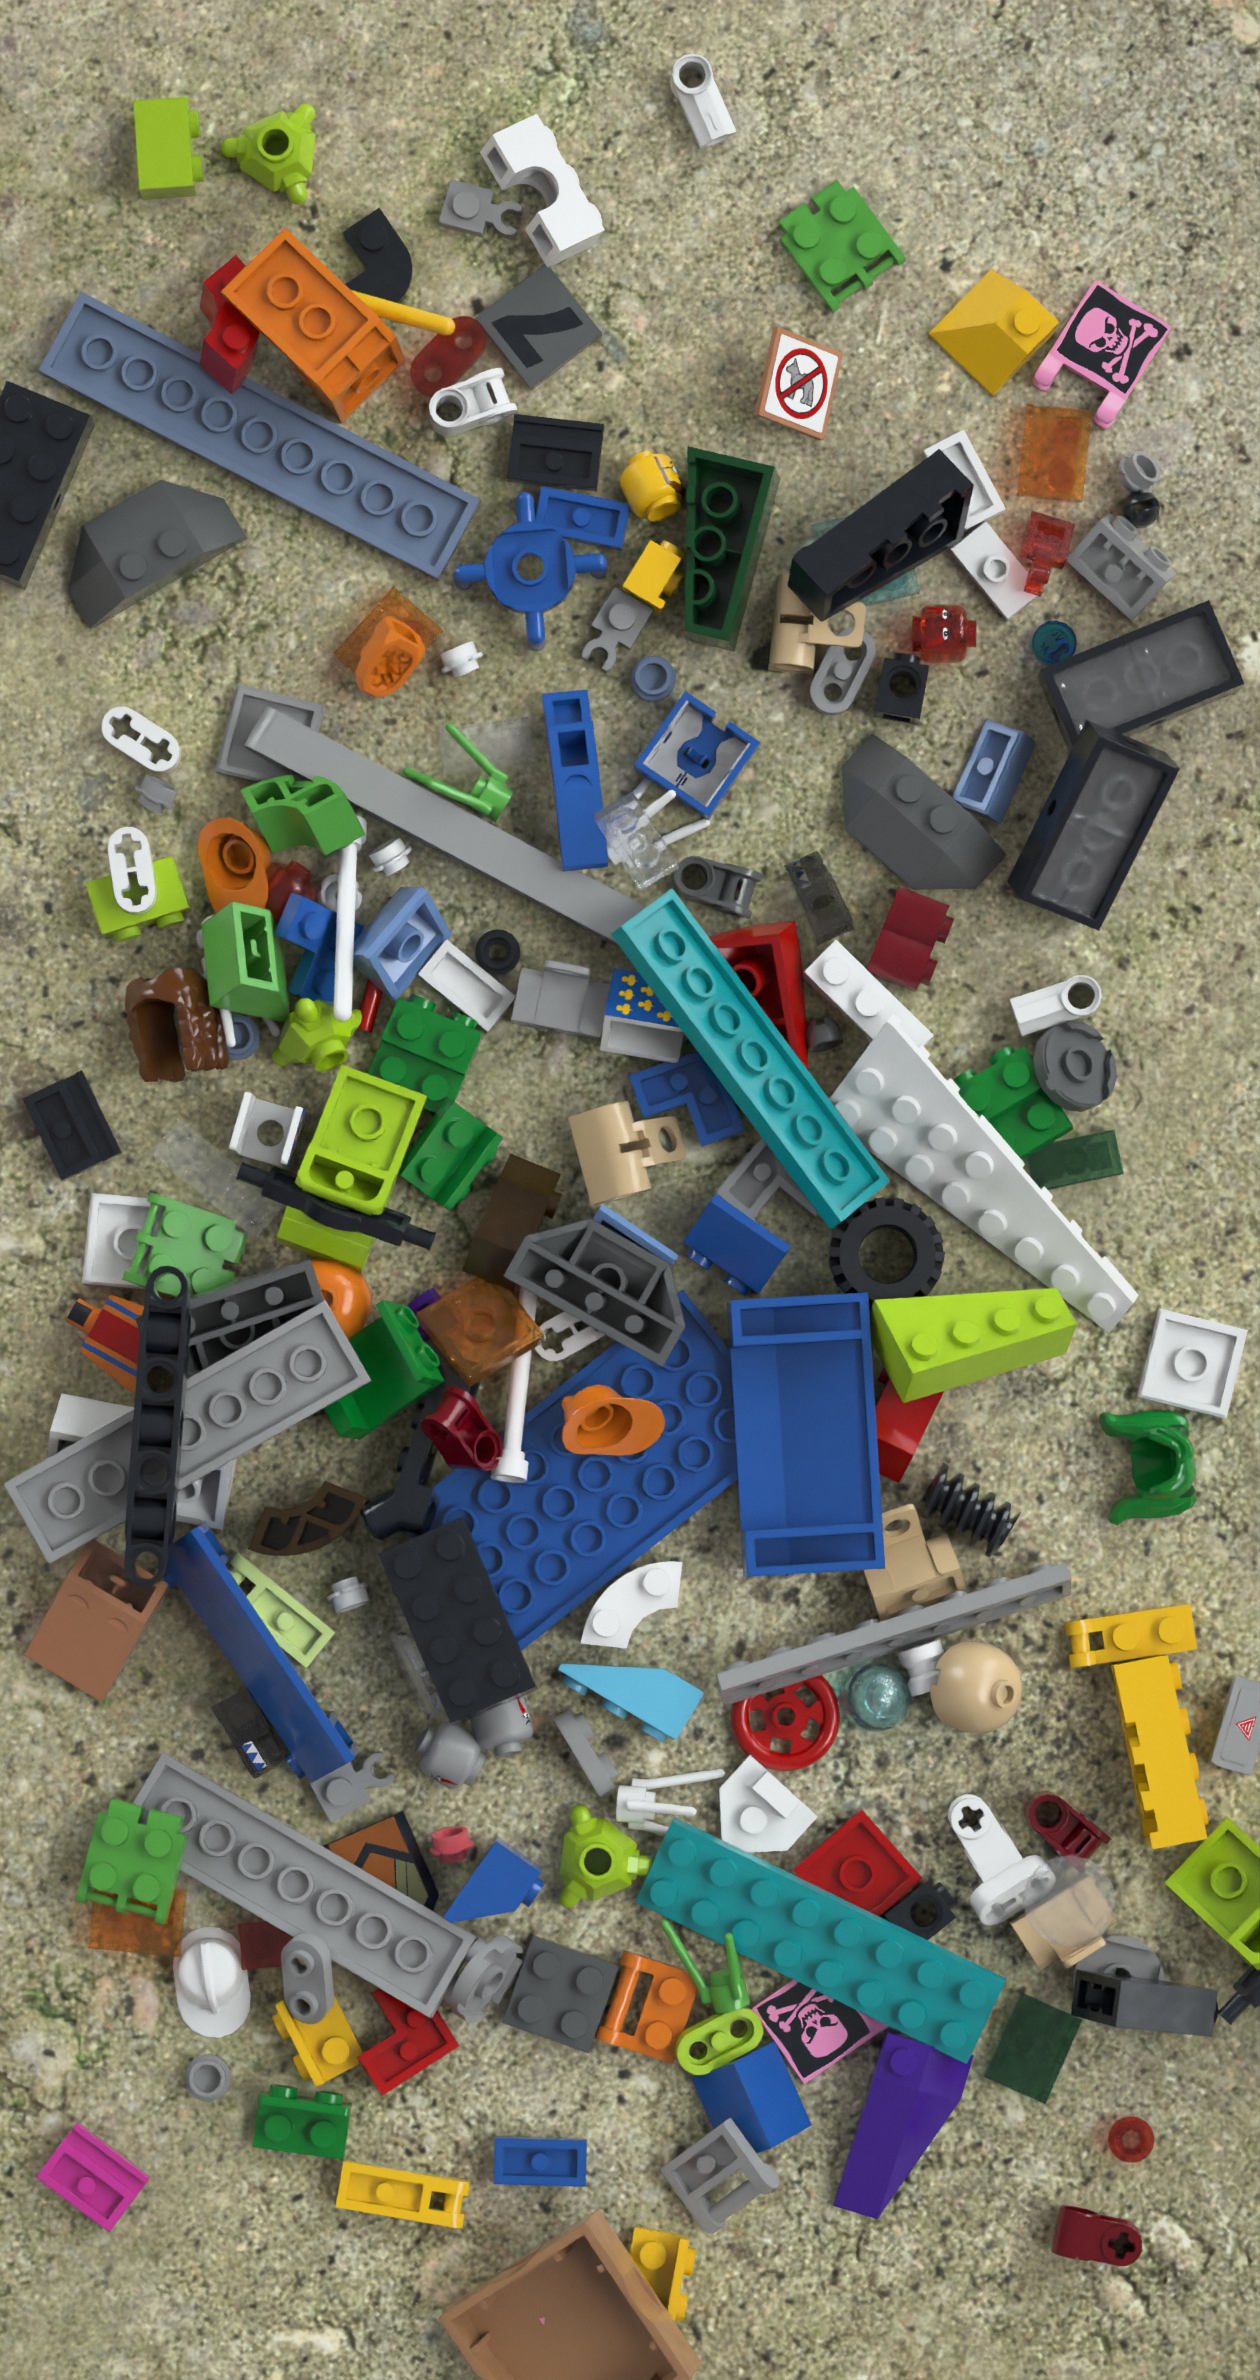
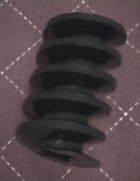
[919,1463,1021,1557]

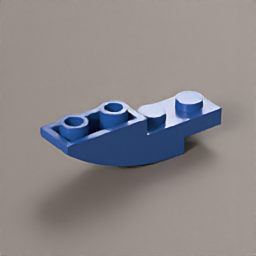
[542,690,608,872]

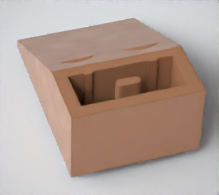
[24,1538,171,1702]

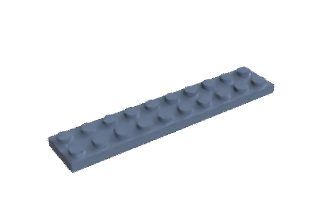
[38,292,481,582]

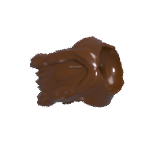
[125,967,229,1083]

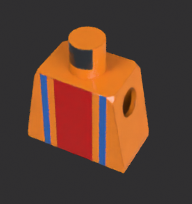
[66,1295,157,1394]

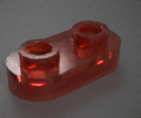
[410,316,487,397]

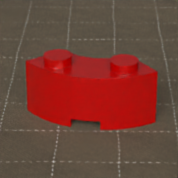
[199,255,260,395]
[875,1367,944,1483]

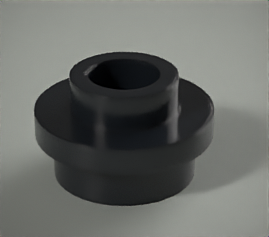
[475,929,520,975]

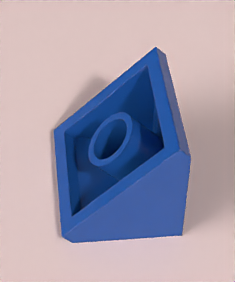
[691,2040,812,2153]

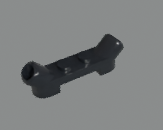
[360,1336,482,1541]

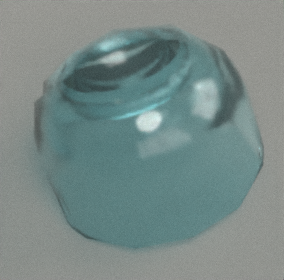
[836,1663,911,1732]

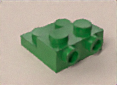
[368,994,483,1114]
[953,1046,1073,1160]

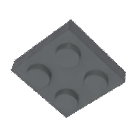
[502,1935,619,2053]

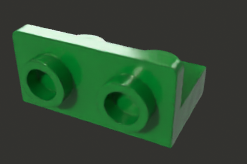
[398,1097,503,1210]
[252,2084,352,2160]

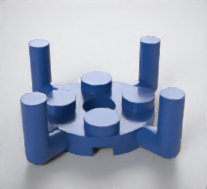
[453,492,608,652]

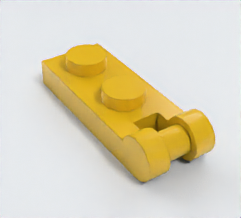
[1064,1604,1197,1668]
[336,2160,471,2228]

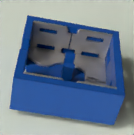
[634,691,760,821]

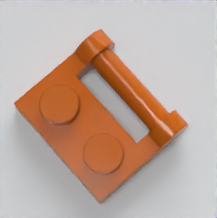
[595,1950,698,2064]

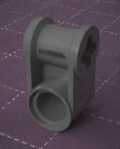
[672,856,763,919]

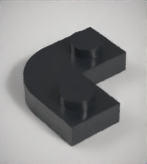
[342,207,413,318]

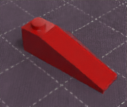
[709,921,809,1071]

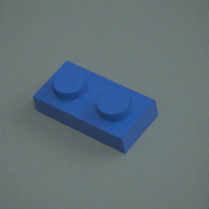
[535,486,630,551]
[494,2136,587,2187]

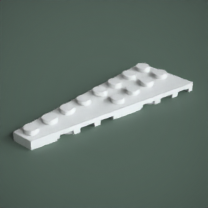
[830,1014,1139,1333]

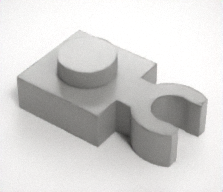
[439,179,523,239]
[582,587,653,674]
[309,1752,396,1823]

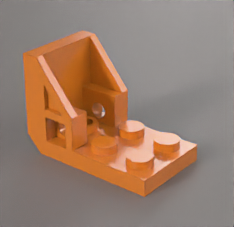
[221,227,405,423]

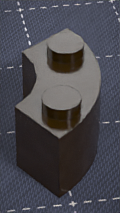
[462,1154,563,1291]
[248,1481,370,1556]

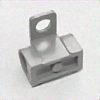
[511,960,610,1041]

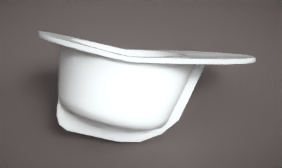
[173,1927,251,2038]

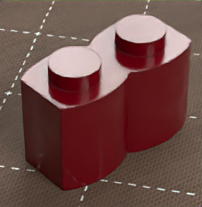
[867,886,954,992]

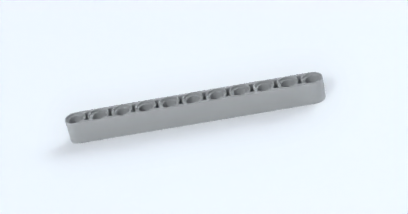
[244,706,646,949]

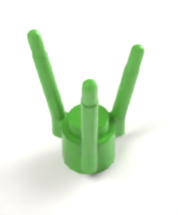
[402,723,513,821]
[660,1920,750,2014]

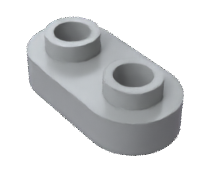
[810,628,876,716]
[553,1709,619,1797]
[281,1933,334,2024]

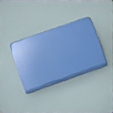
[952,720,1035,823]

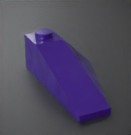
[833,2028,974,2219]

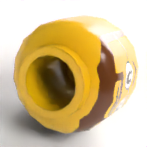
[620,451,686,522]

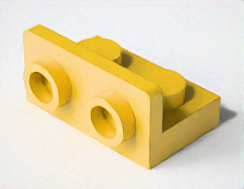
[272,1992,364,2088]
[630,2226,696,2322]

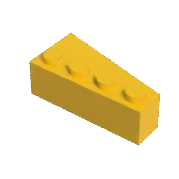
[1110,1654,1209,1849]

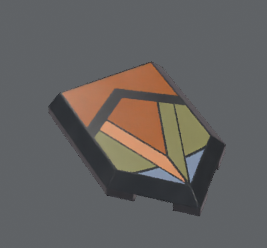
[323,1811,439,1911]

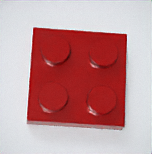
[793,1809,922,1917]

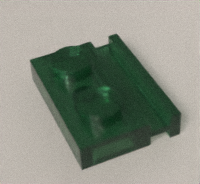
[984,1992,1082,2104]

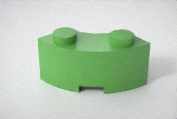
[241,775,366,855]

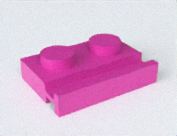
[36,2122,151,2232]

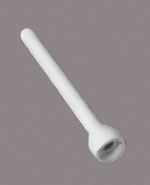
[333,815,367,1022]
[490,1286,537,1483]

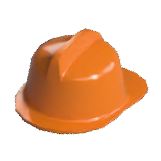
[197,818,271,912]
[561,1384,665,1456]

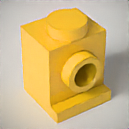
[622,540,686,616]

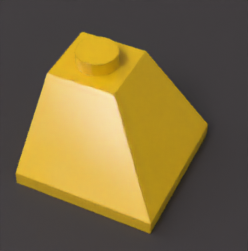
[928,269,1059,397]

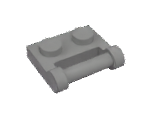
[660,2117,779,2234]

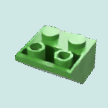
[202,902,290,1022]

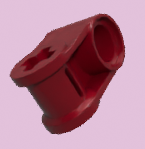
[421,1386,503,1471]
[1024,1791,1112,1874]
[1051,2205,1142,2266]

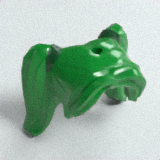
[1099,1411,1196,1526]

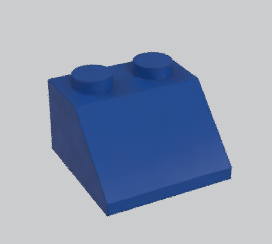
[683,1194,791,1297]
[443,1837,545,1923]

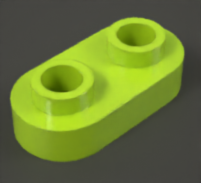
[674,2006,763,2075]

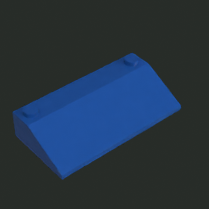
[727,1292,885,1577]
[156,1522,358,1783]

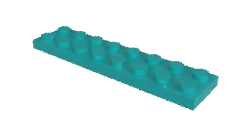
[611,888,890,1229]
[635,1817,1007,2064]

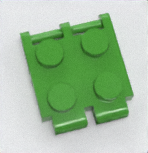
[778,180,906,313]
[122,1193,248,1298]
[76,1799,189,1925]

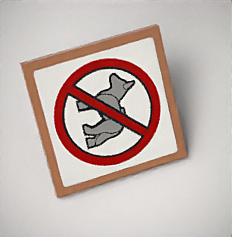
[754,327,843,440]

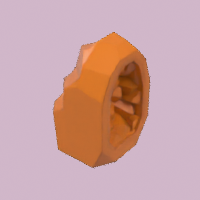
[355,616,426,697]

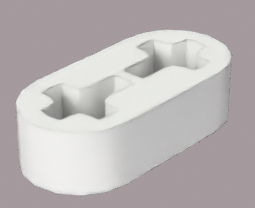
[102,707,181,774]
[108,827,157,915]
[534,1311,606,1362]
[970,1855,1056,1925]

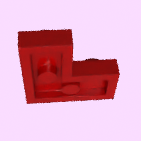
[356,1988,459,2096]

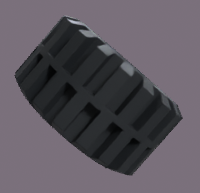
[828,1197,945,1310]

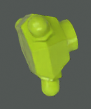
[221,103,316,205]
[272,998,362,1072]
[558,1804,654,1908]

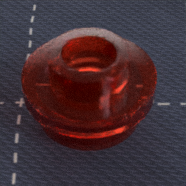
[1108,2116,1154,2163]

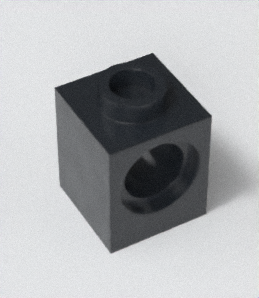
[874,653,929,725]
[883,1879,956,1940]

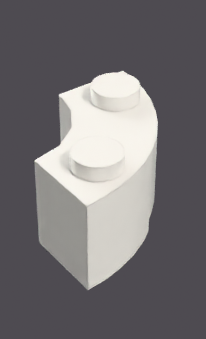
[581,1561,682,1648]

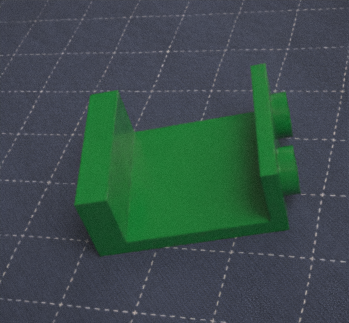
[324,1300,444,1440]

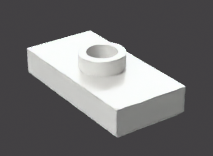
[950,521,1043,621]

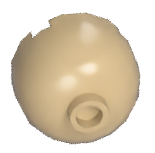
[930,1641,1023,1733]

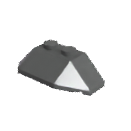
[68,480,247,629]
[841,734,1007,890]
[503,1219,686,1367]
[135,1259,324,1379]

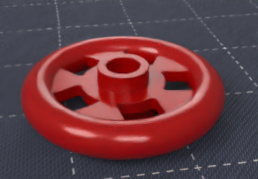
[731,1675,840,1771]

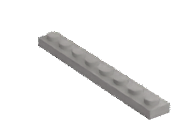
[716,1563,1071,1706]

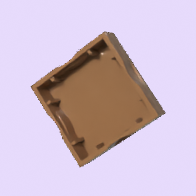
[439,2208,702,2380]

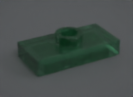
[1026,1129,1124,1190]

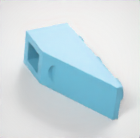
[558,1663,704,1743]

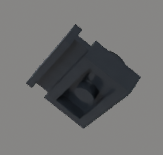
[507,414,604,492]
[23,1070,122,1182]

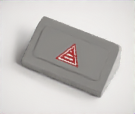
[1207,1675,1260,1776]

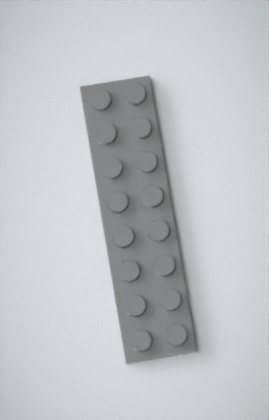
[4,1300,372,1564]
[133,1753,478,2018]

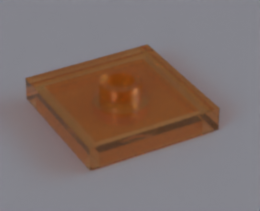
[417,1277,545,1387]

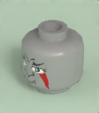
[470,1696,533,1758]
[415,1721,486,1789]

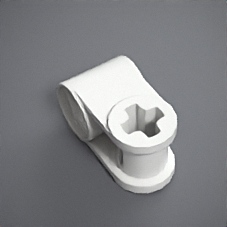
[428,368,518,437]
[948,1794,1023,1883]

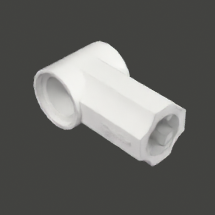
[670,54,736,149]
[1010,975,1102,1037]

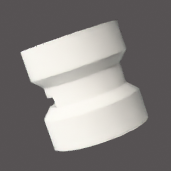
[897,1639,944,1697]

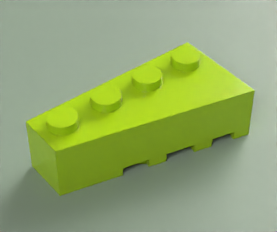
[870,1288,1077,1403]

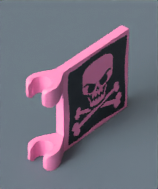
[1032,280,1172,429]
[752,1979,889,2084]

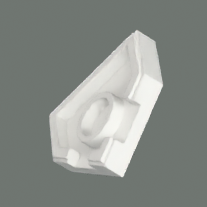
[719,1755,818,1853]

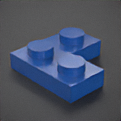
[274,893,364,1002]
[628,1051,744,1147]

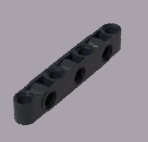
[124,1265,192,1586]

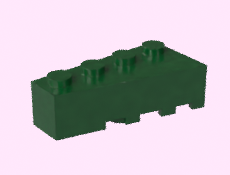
[684,446,780,652]

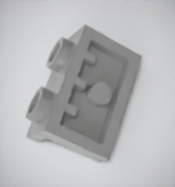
[1065,513,1176,621]

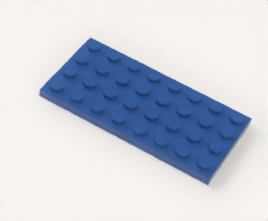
[409,1290,737,1650]

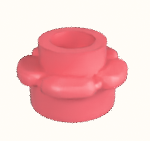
[429,1826,474,1863]

